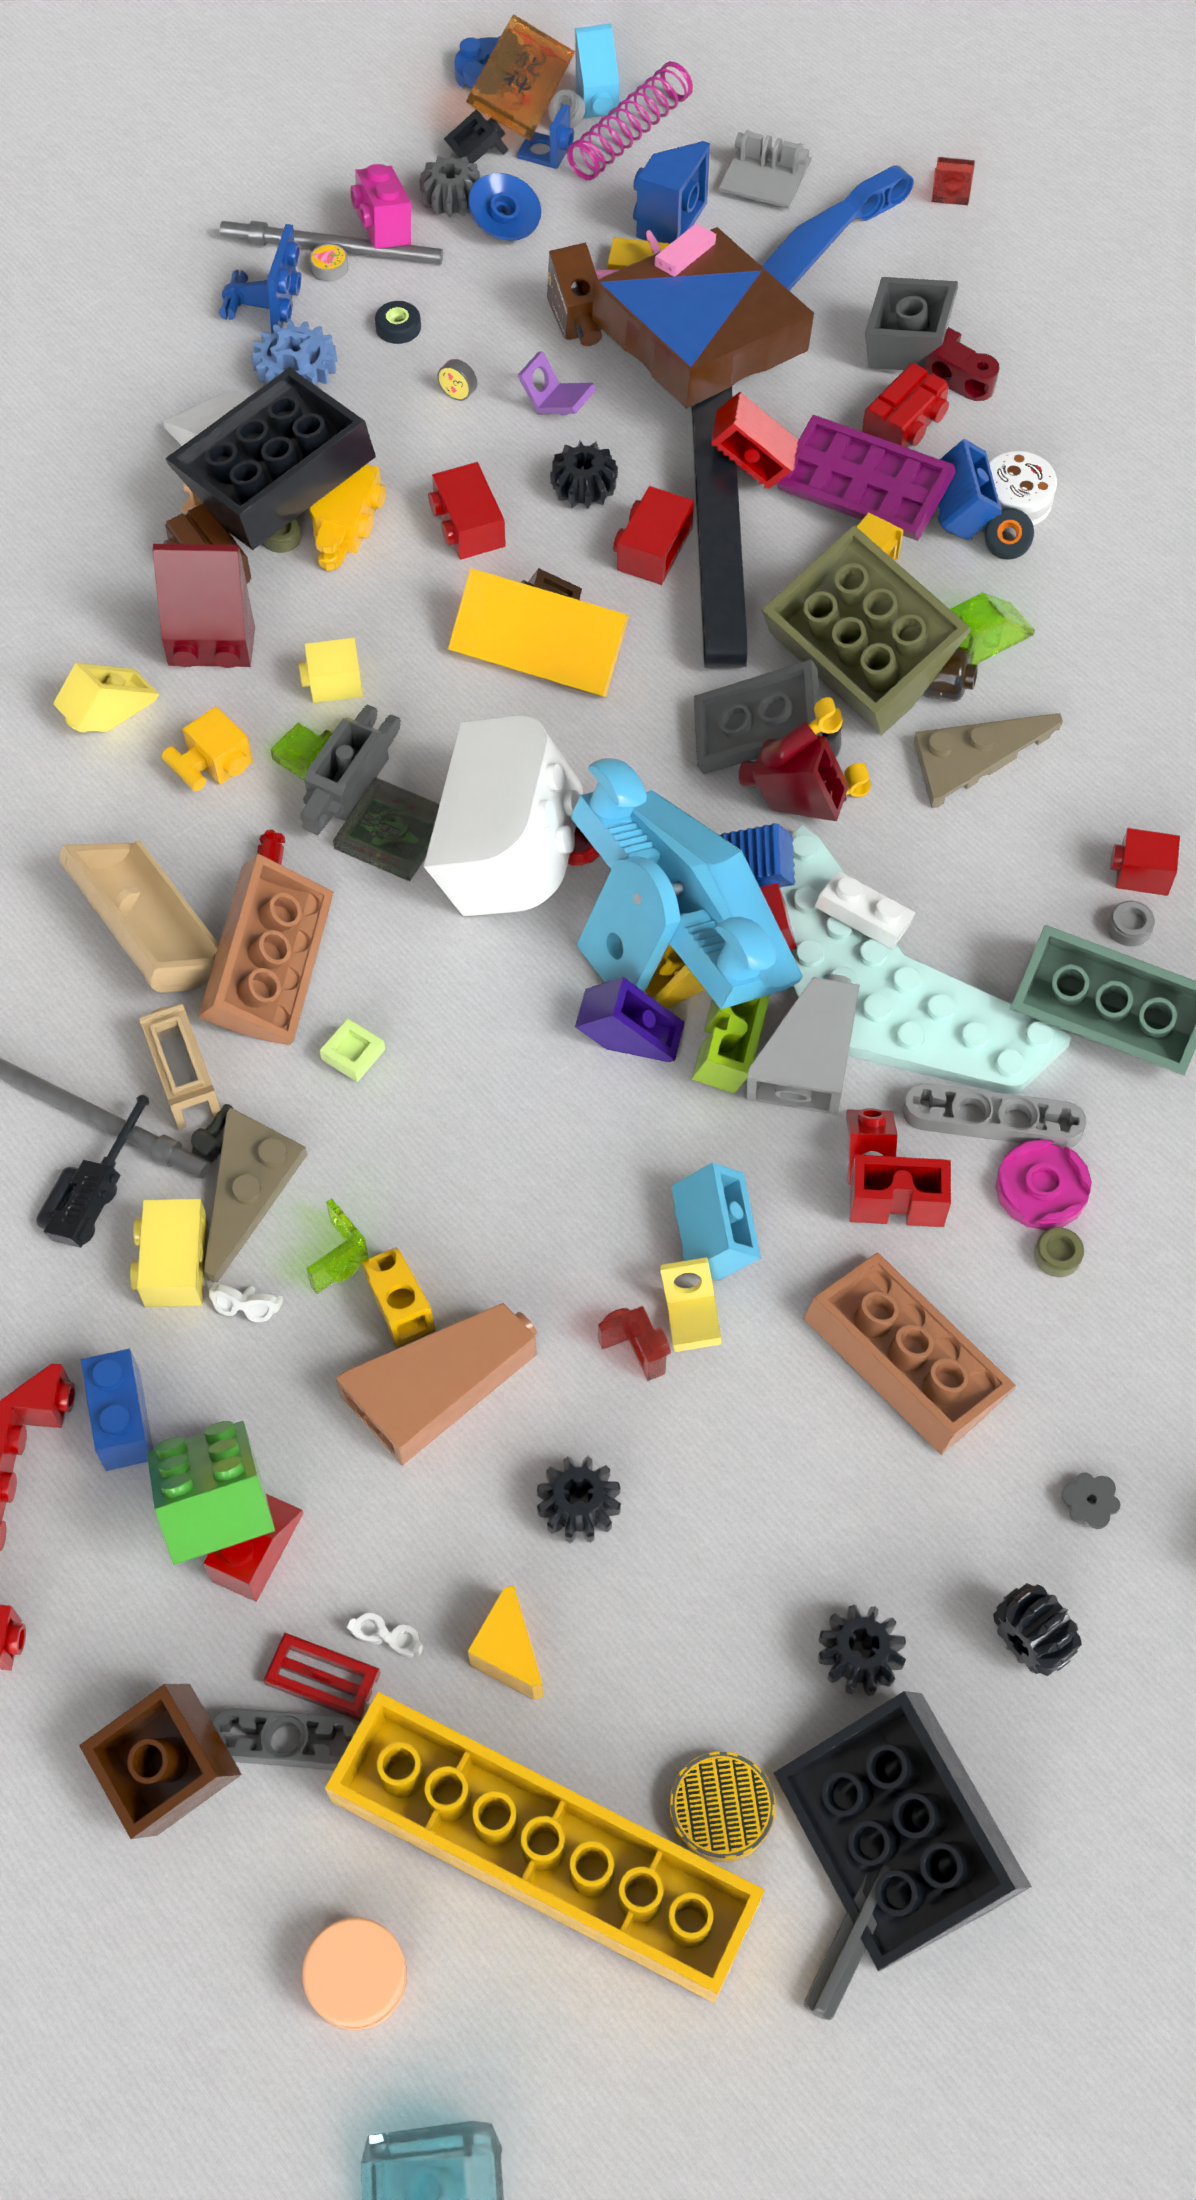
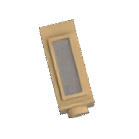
[139,1003,221,1130]

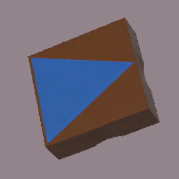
[592,227,814,409]

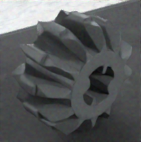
[419,153,480,218]

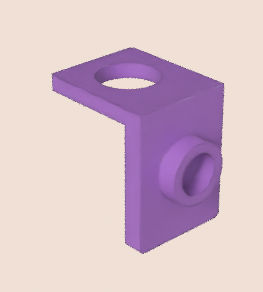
[518,352,596,416]

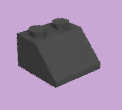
[865,277,958,370]

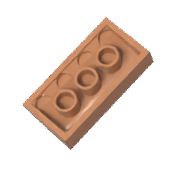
[198,853,334,1045]
[803,1252,1016,1455]

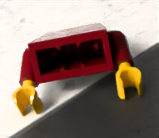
[739,697,871,821]

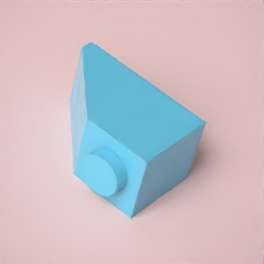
[575,23,619,118]

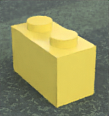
[130,1199,208,1307]

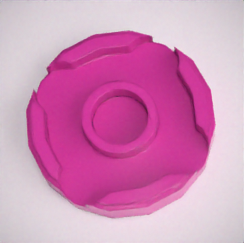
[995,1139,1092,1230]

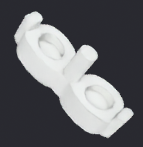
[209,1282,283,1322]
[347,1613,423,1658]

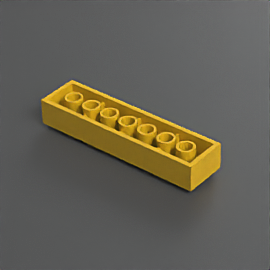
[325,1692,765,2004]

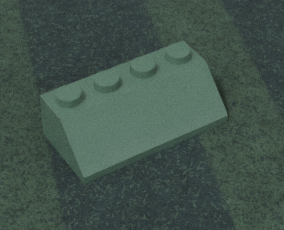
[1010,925,1196,1076]

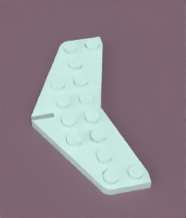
[780,825,1072,1094]

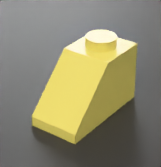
[53,662,159,733]

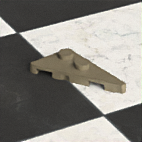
[914,713,1063,808]
[204,1108,307,1283]

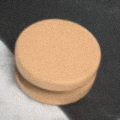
[302,1918,407,2031]

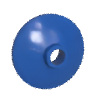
[468,173,541,241]

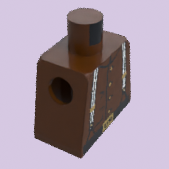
[547,242,602,346]

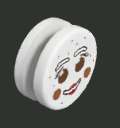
[989,451,1057,528]

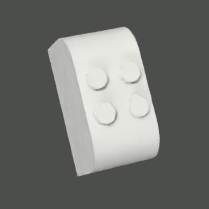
[424,715,583,917]

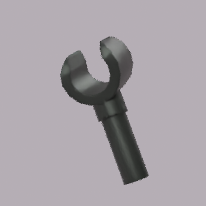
[191,1104,234,1163]

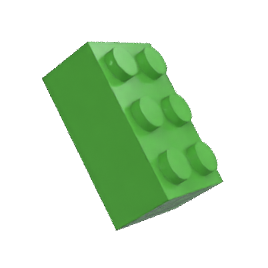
[147,1420,275,1565]

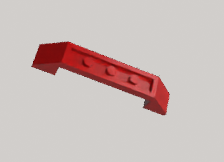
[0,1363,75,1671]

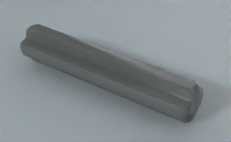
[804,1864,892,2020]

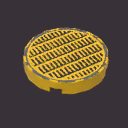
[669,1751,775,1863]

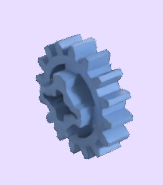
[252,321,338,385]

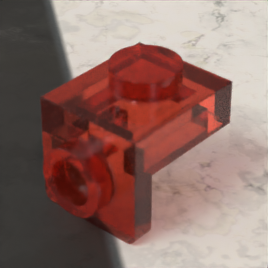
[598,1306,671,1381]

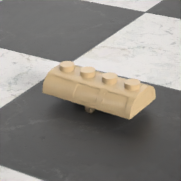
[59,841,219,993]

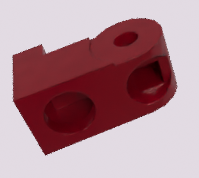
[924,327,1000,401]

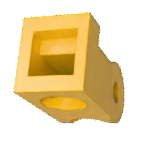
[361,1247,436,1347]

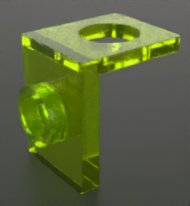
[306,1198,369,1294]

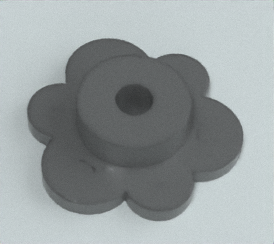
[1061,1472,1121,1529]

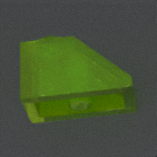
[950,592,1035,665]

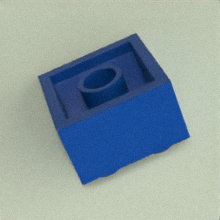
[633,141,710,244]

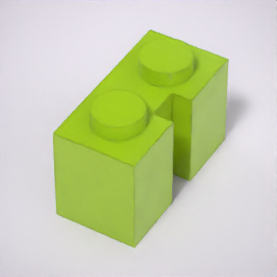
[691,995,770,1094]

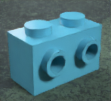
[671,1162,761,1281]

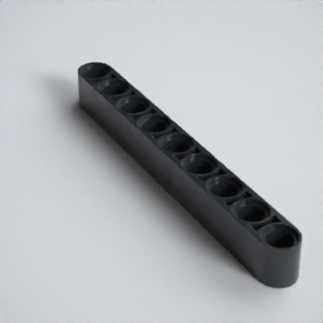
[691,386,747,668]

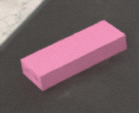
[655,223,716,277]

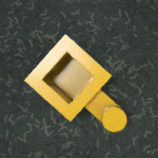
[161,706,253,791]

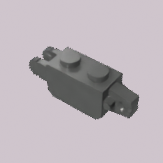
[300,704,401,835]

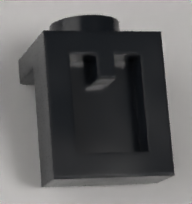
[444,109,509,163]

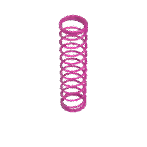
[567,61,693,181]

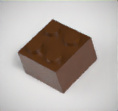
[79,1684,242,1839]

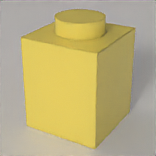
[299,638,363,703]

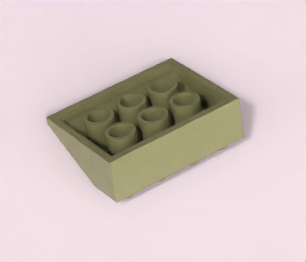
[761,525,971,736]

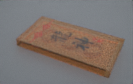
[466,14,575,140]

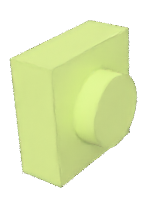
[320,1018,385,1082]

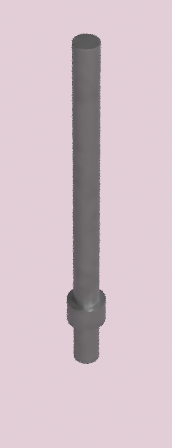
[220,220,443,265]
[0,1058,211,1179]

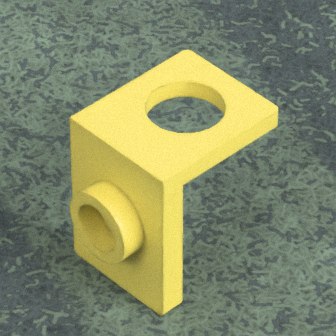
[660,1257,722,1352]

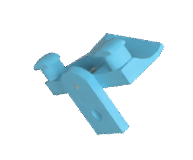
[570,758,803,1009]

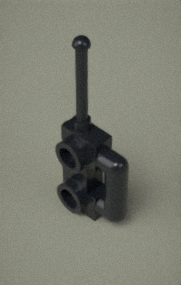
[36,1095,149,1248]

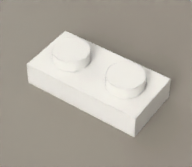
[815,870,915,950]

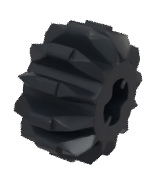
[550,440,618,509]
[537,1456,621,1544]
[993,1583,1082,1676]
[818,1604,906,1696]

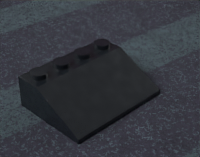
[165,367,376,551]
[773,1691,1032,1971]

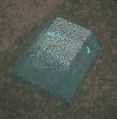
[361,2121,504,2200]

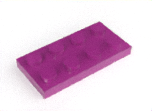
[776,415,956,541]

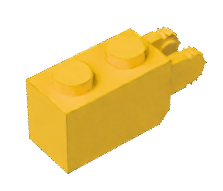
[310,464,386,571]

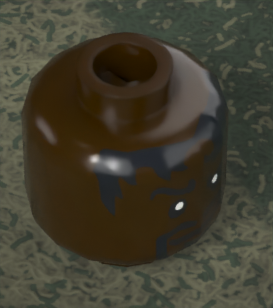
[923,646,978,702]

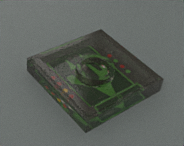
[333,777,440,882]

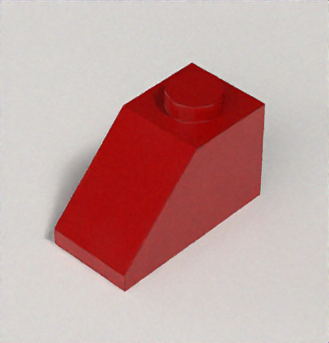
[203,1494,304,1602]

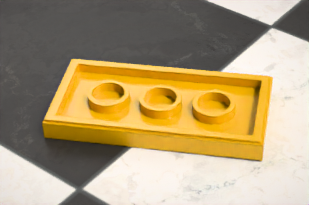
[448,568,630,697]

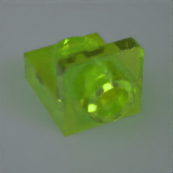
[270,722,333,781]

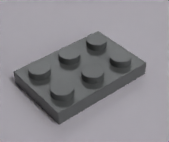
[694,659,822,774]

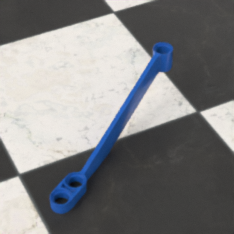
[762,165,914,291]

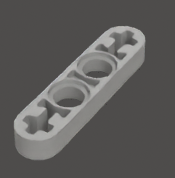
[903,1083,1087,1148]

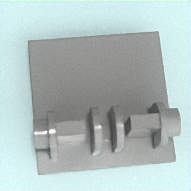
[719,130,812,209]

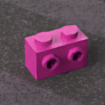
[350,164,411,249]

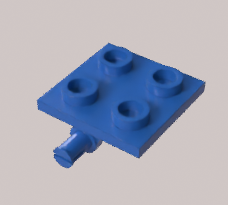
[219,224,302,334]

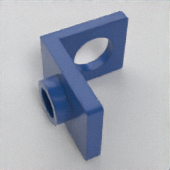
[517,104,574,169]

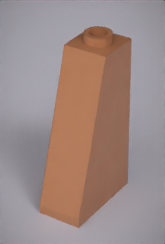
[335,1303,537,1466]

